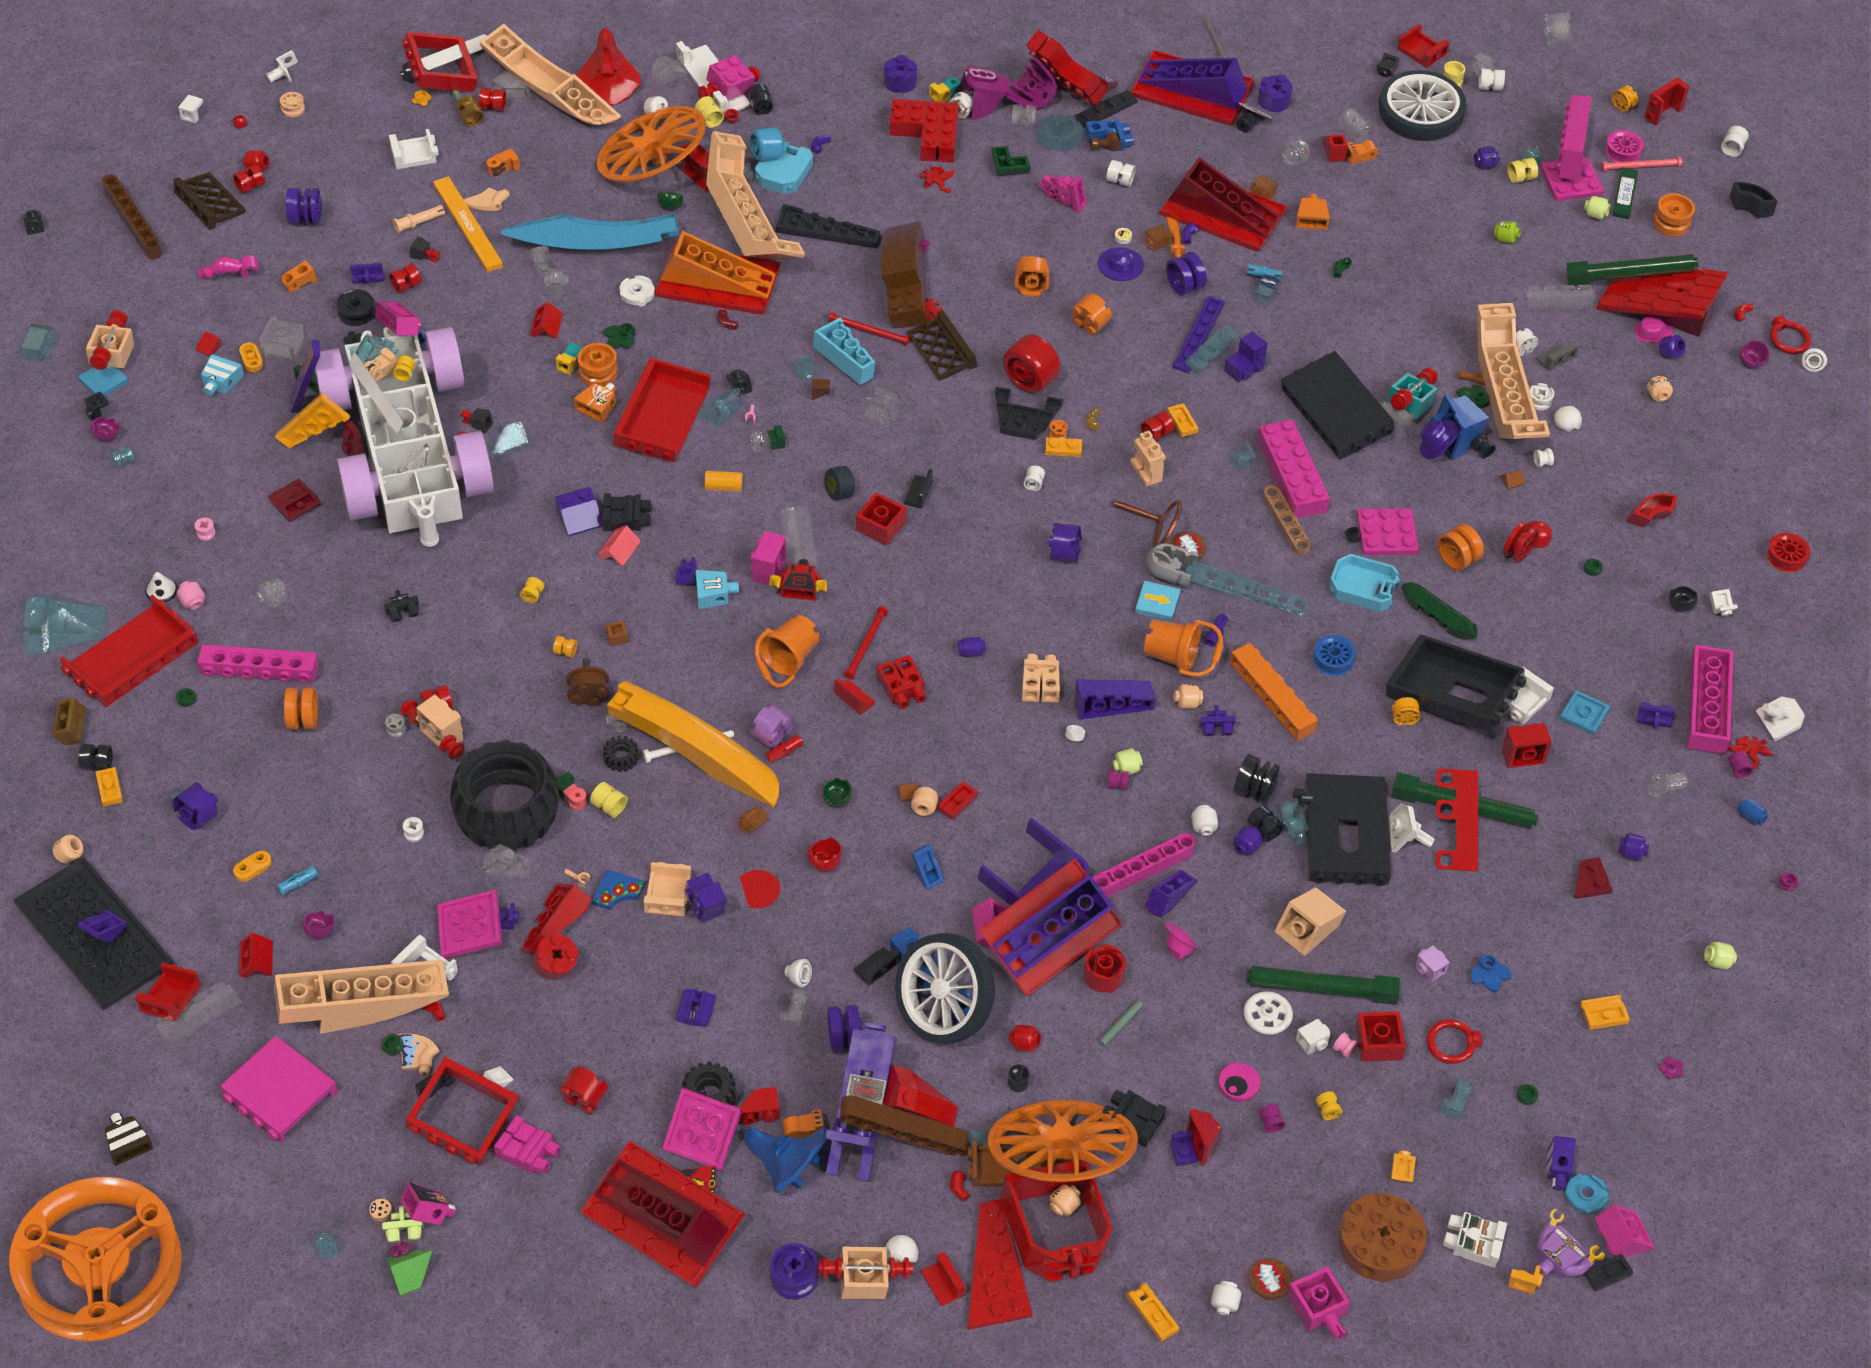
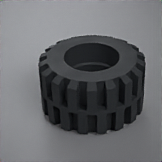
[682,1062,736,1106]

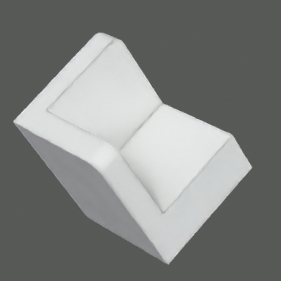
[178,95,203,123]

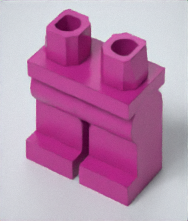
[494,1115,561,1174]

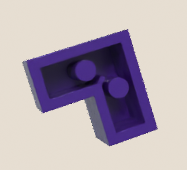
[1224,331,1268,383]
[684,872,727,922]

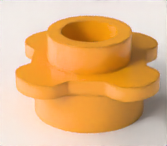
[412,90,432,106]

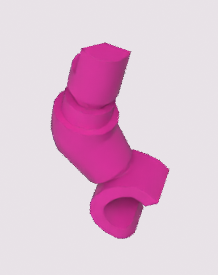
[197,255,259,280]

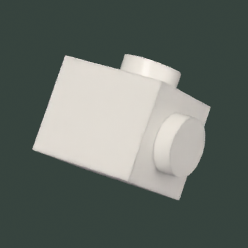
[1296,1019,1330,1055]

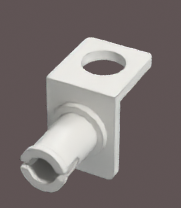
[266,50,298,83]

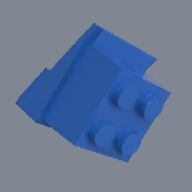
[1431,393,1489,460]

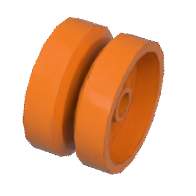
[1653,193,1695,237]
[578,343,618,387]
[1437,524,1484,571]
[284,687,318,730]

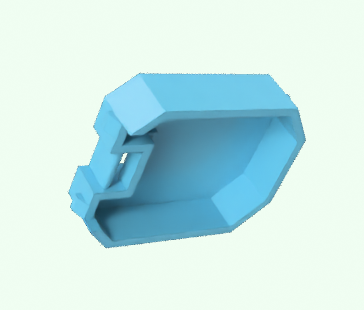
[755,141,813,194]
[1329,554,1400,612]

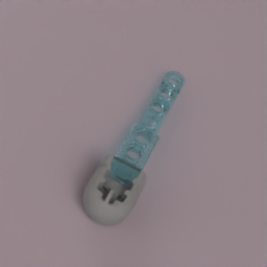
[1146,543,1309,615]

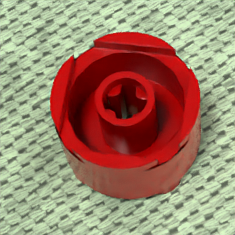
[533,933,578,980]
[1084,944,1126,993]
[559,1066,609,1115]

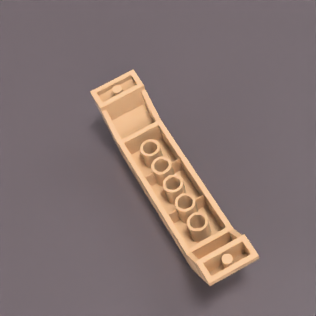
[706,131,805,260]
[1477,303,1550,439]

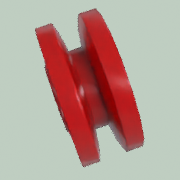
[1503,521,1539,563]

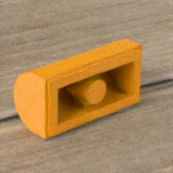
[705,471,743,491]

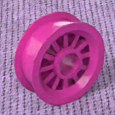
[1605,130,1644,162]

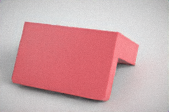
[598,525,640,566]

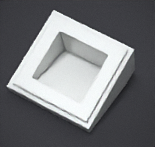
[483,1066,514,1087]

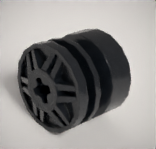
[1234,754,1280,804]

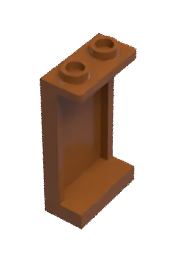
[968,1140,1048,1187]

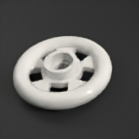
[1244,991,1293,1035]

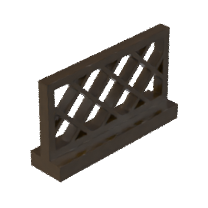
[173,172,246,230]
[907,310,977,381]

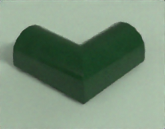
[991,146,1030,176]

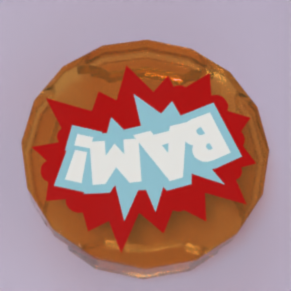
[1170,531,1206,561]
[1248,1258,1292,1301]

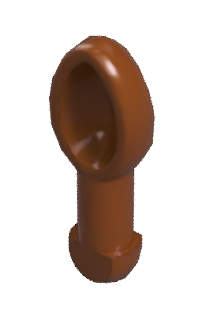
[1457,370,1485,385]

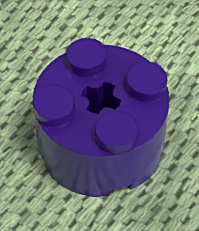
[884,54,917,93]
[1258,74,1293,112]
[1049,523,1082,562]
[172,782,218,830]

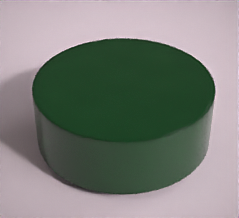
[1583,559,1603,576]
[176,688,197,707]
[382,1034,404,1056]
[1517,1084,1538,1105]

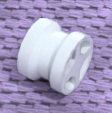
[1533,448,1554,468]
[403,817,424,842]

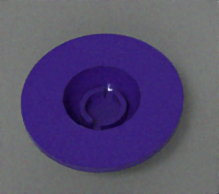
[1098,247,1144,281]

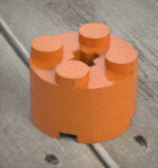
[1014,256,1050,296]
[1072,293,1112,336]

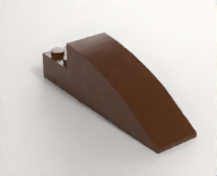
[882,221,927,329]

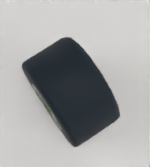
[824,466,855,500]

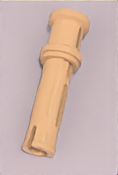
[392,205,445,234]

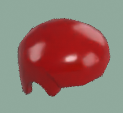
[1528,521,1552,548]

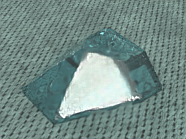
[22,594,108,655]

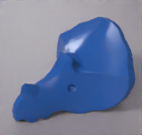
[744,1126,828,1193]

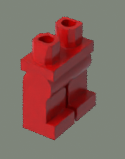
[876,655,926,709]

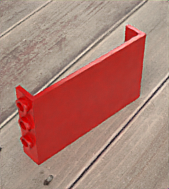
[613,357,711,462]
[60,594,198,708]

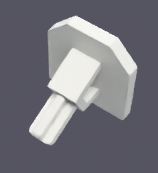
[1756,697,1805,741]
[1388,803,1435,852]

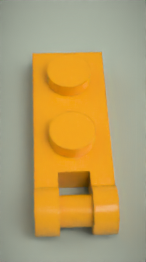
[1126,1283,1180,1342]

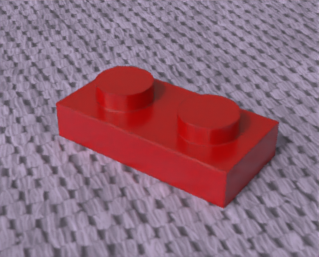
[937,781,978,820]

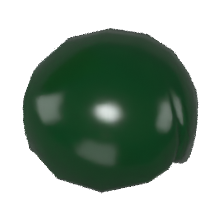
[657,191,683,211]
[822,778,852,808]

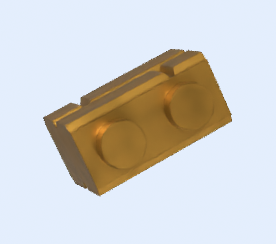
[53,698,87,745]

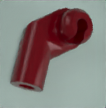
[717,310,738,330]

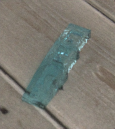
[1185,323,1241,374]

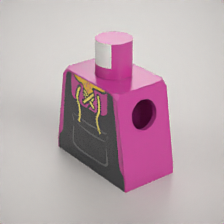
[400,1182,456,1225]

